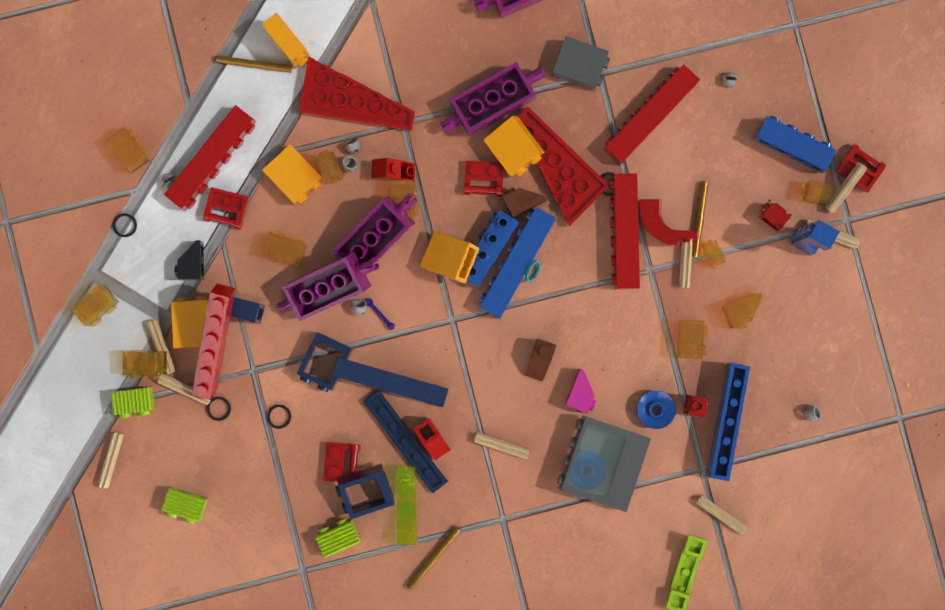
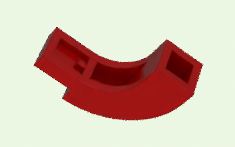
[640,199,699,246]

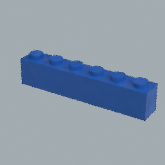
[478,207,556,319]
[706,363,750,481]

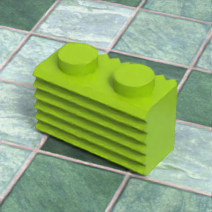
[111,387,155,419]
[162,487,208,524]
[315,518,361,558]

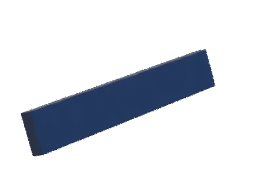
[332,357,448,407]
[364,390,448,493]

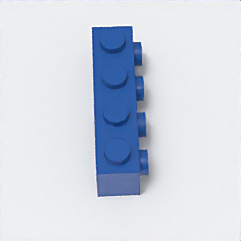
[754,116,836,173]
[467,210,519,288]

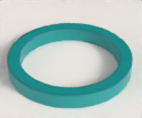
[525,260,541,282]

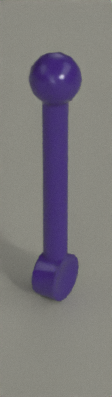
[366,298,395,330]

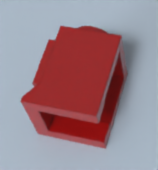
[759,202,792,232]
[683,395,709,417]

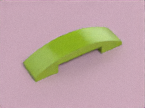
[665,534,708,610]

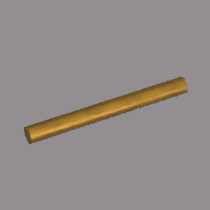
[216,55,292,73]
[692,181,709,258]
[406,526,461,590]

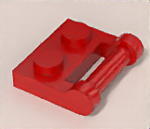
[835,143,886,193]
[464,160,504,197]
[203,187,249,230]
[323,442,361,482]

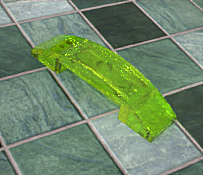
[396,467,417,545]

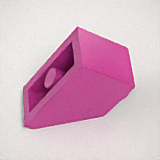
[565,369,596,414]

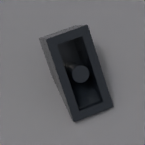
[174,240,205,281]

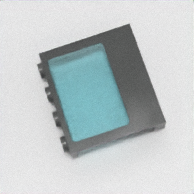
[557,415,651,512]

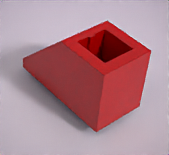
[371,158,416,182]
[413,418,451,460]

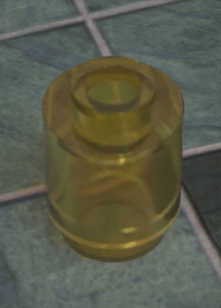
[699,239,726,269]

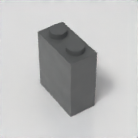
[552,36,610,91]

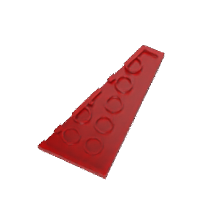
[299,56,415,131]
[518,106,610,227]

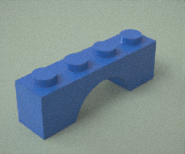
[791,220,840,256]

